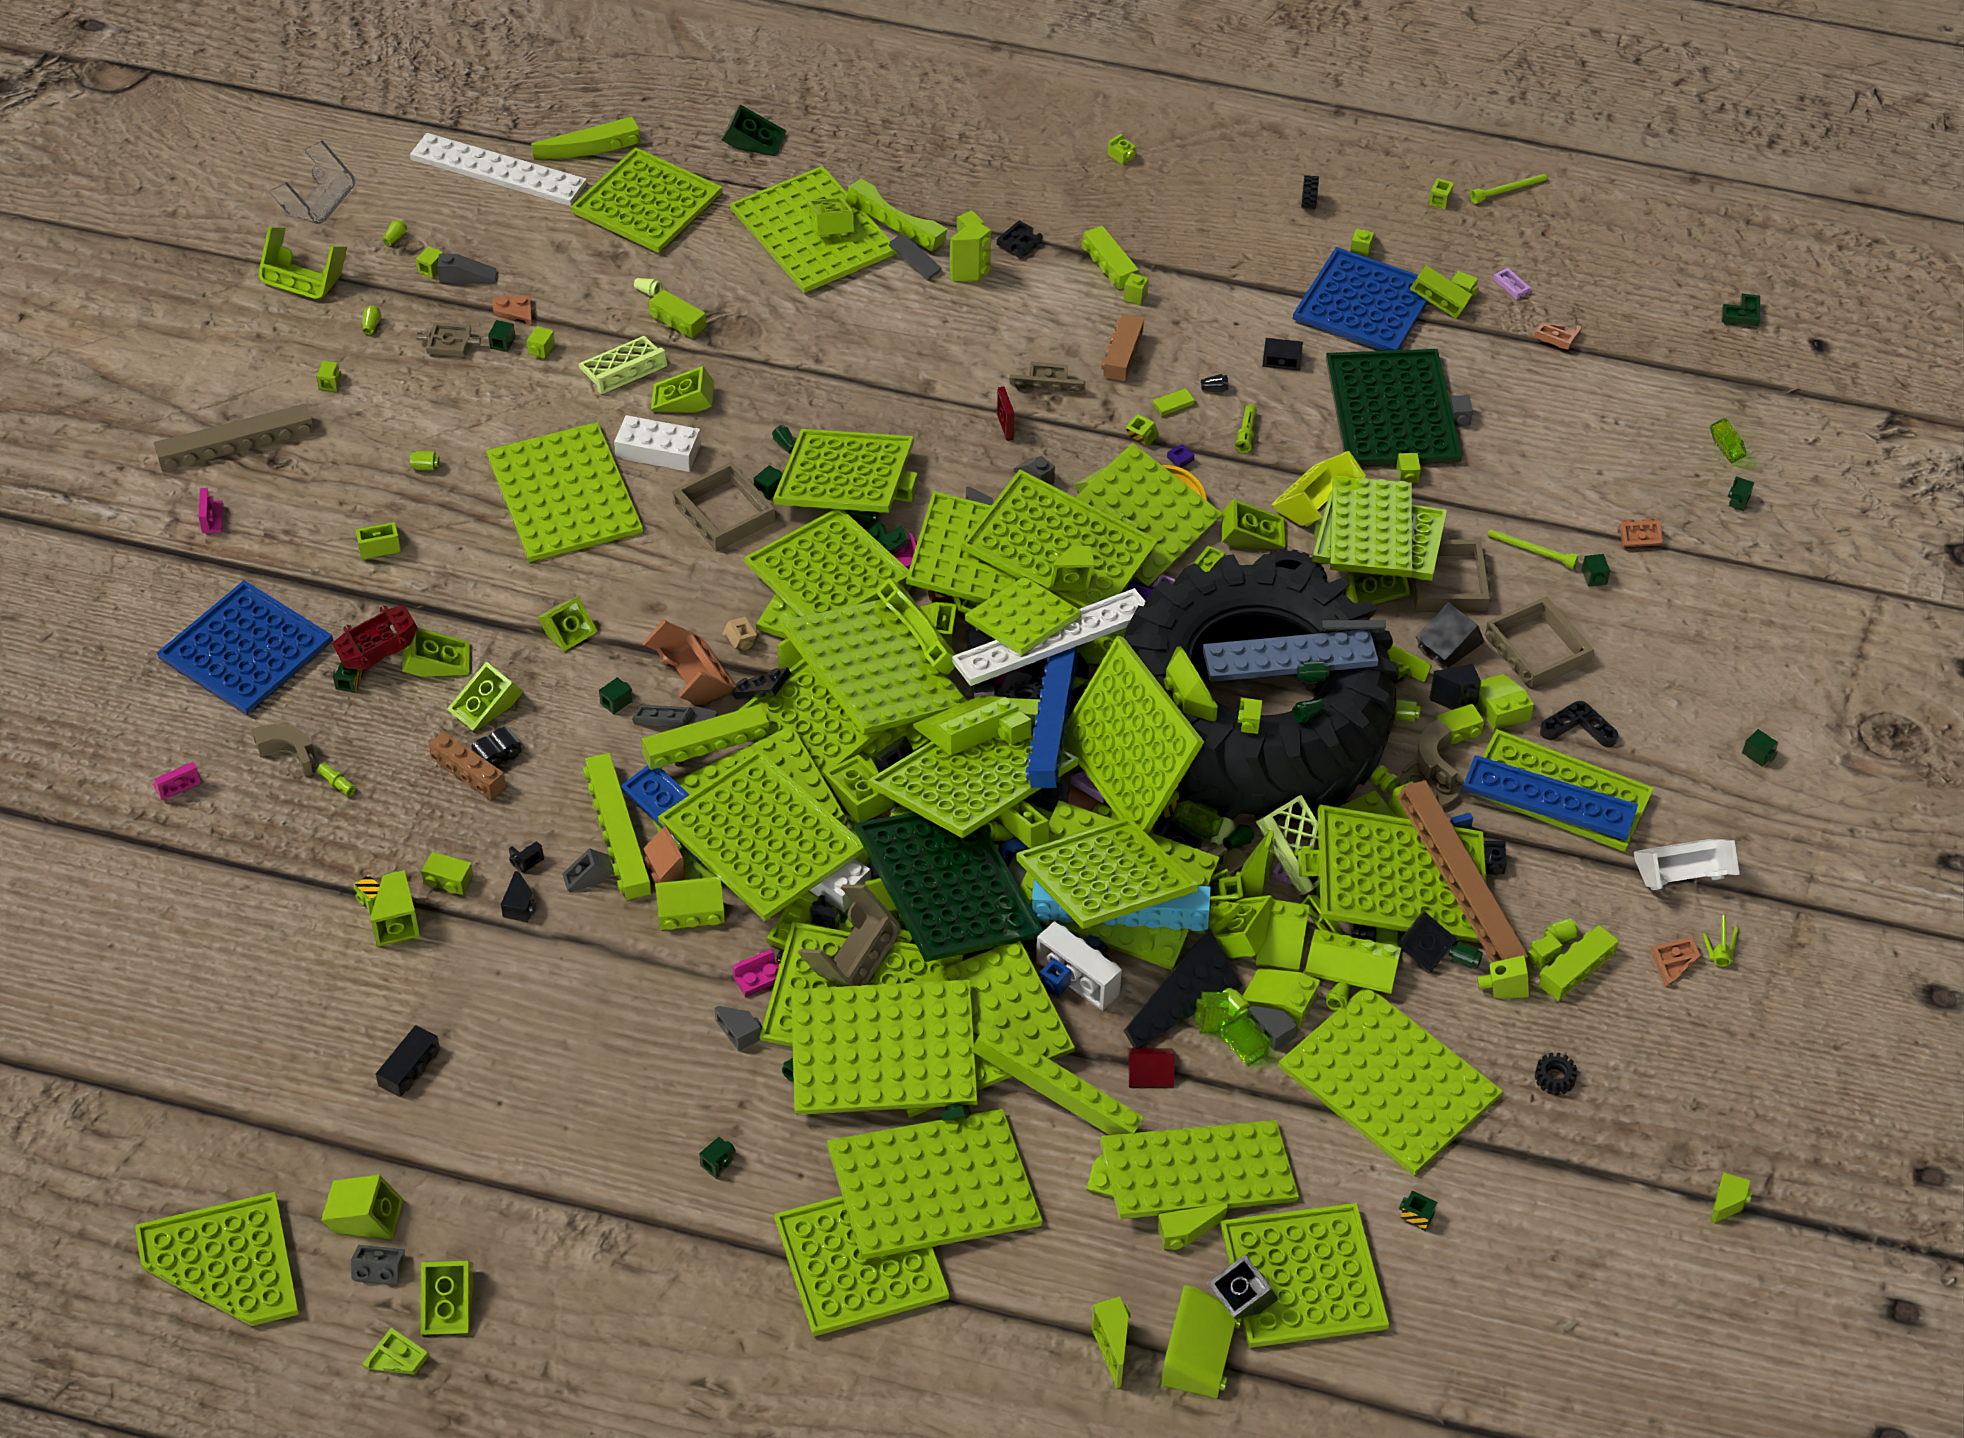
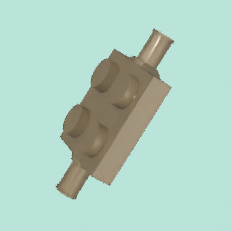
[416,322,481,357]

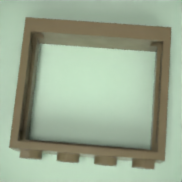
[672,462,776,551]
[1411,540,1492,612]
[1485,596,1594,689]

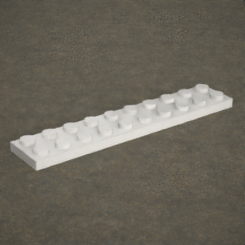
[410,133,587,206]
[952,588,1145,686]

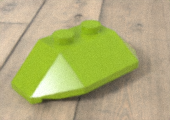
[1164,646,1218,722]

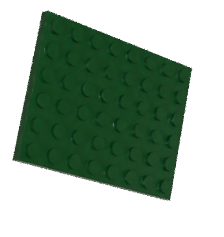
[1326,349,1462,466]
[854,812,1043,962]

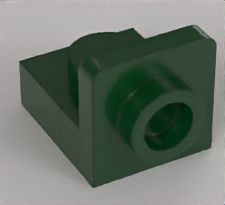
[941,1104,971,1122]

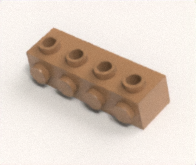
[1101,314,1144,382]
[429,731,506,801]

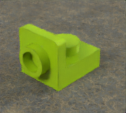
[1294,846,1320,877]

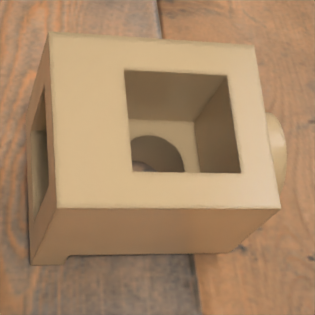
[722,617,757,651]

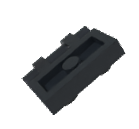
[996,220,1043,258]

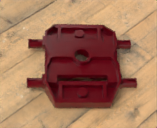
[332,605,418,670]

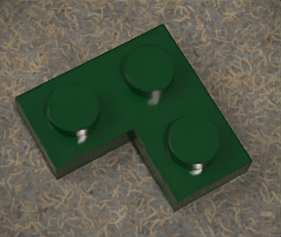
[1721,293,1760,326]
[867,522,911,555]

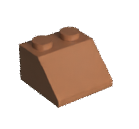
[643,827,685,886]

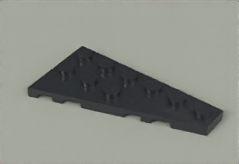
[1123,929,1243,1048]

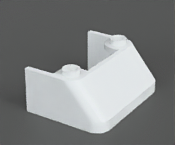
[1634,839,1739,890]

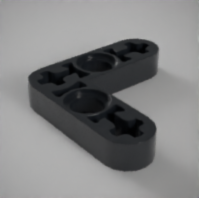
[1540,701,1618,747]

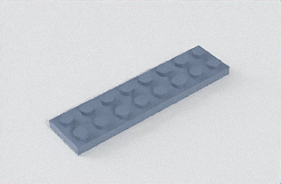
[1203,629,1378,682]

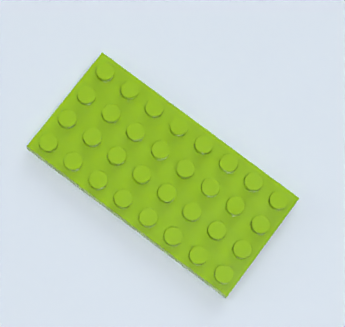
[1330,476,1412,577]
[1467,729,1654,852]
[1100,1120,1299,1219]

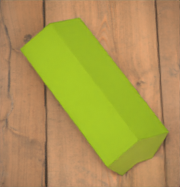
[1301,895,1346,935]

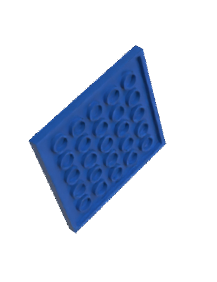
[1292,247,1428,351]
[157,580,333,715]

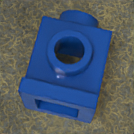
[1040,958,1071,996]

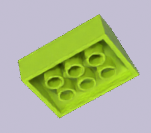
[913,696,1018,756]

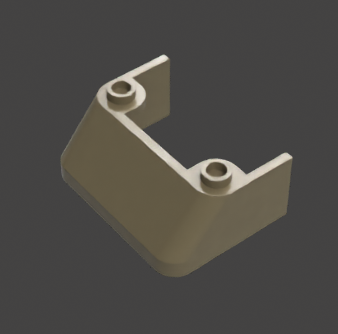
[797,885,900,987]

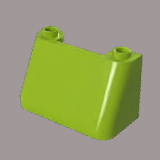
[1161,1284,1242,1399]

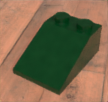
[722,104,786,156]

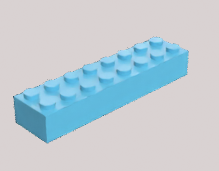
[1032,879,1210,931]

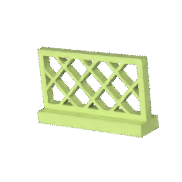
[579,336,668,395]
[1256,795,1320,895]

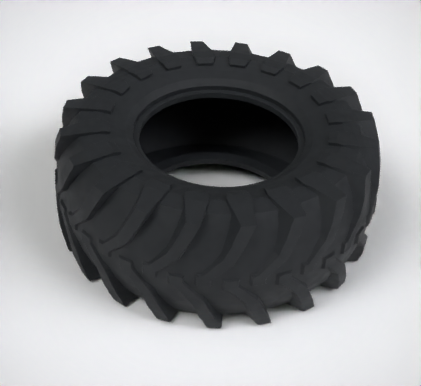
[1124,554,1399,827]

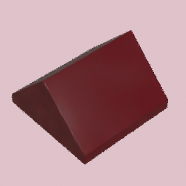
[1127,1048,1175,1088]

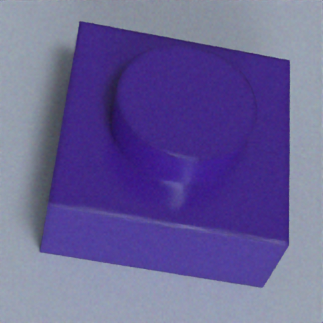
[1167,444,1195,468]

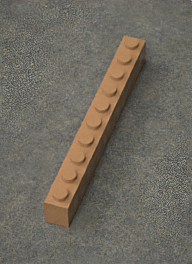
[1397,780,1528,962]

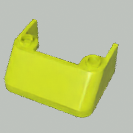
[1272,451,1366,527]

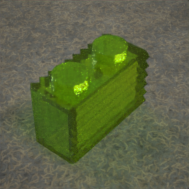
[1710,418,1747,463]
[1172,800,1224,839]
[1195,992,1229,1035]
[1220,1013,1270,1067]

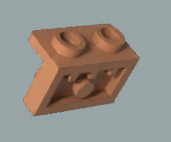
[1617,518,1663,547]

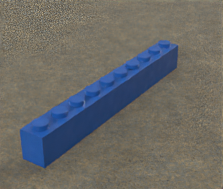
[1026,646,1078,788]

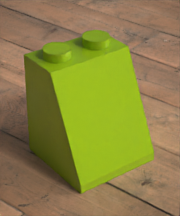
[370,870,420,946]
[321,1174,404,1240]

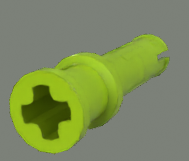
[1235,404,1257,454]

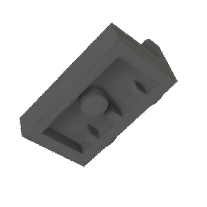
[351,1244,405,1285]

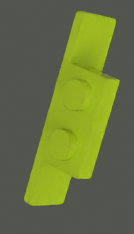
[1387,645,1432,682]

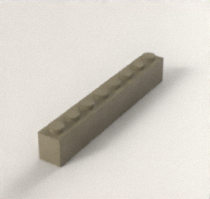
[153,404,314,471]

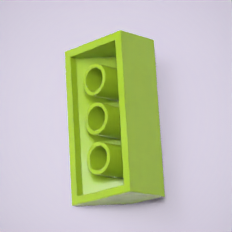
[1305,929,1401,994]

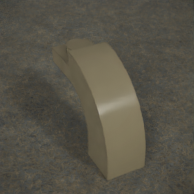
[1417,719,1458,790]
[252,724,315,777]

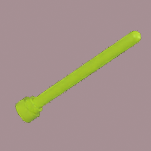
[1470,174,1548,204]
[1487,530,1579,570]

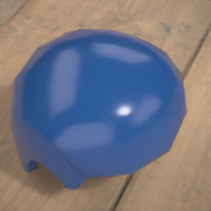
[999,837,1030,867]

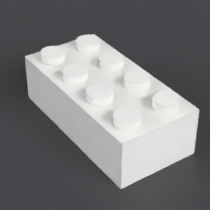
[614,415,701,472]
[809,859,872,912]
[1036,921,1122,1011]

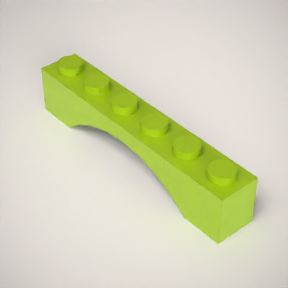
[845,178,948,252]
[876,578,956,675]

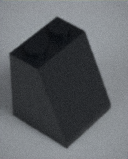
[1416,602,1484,668]

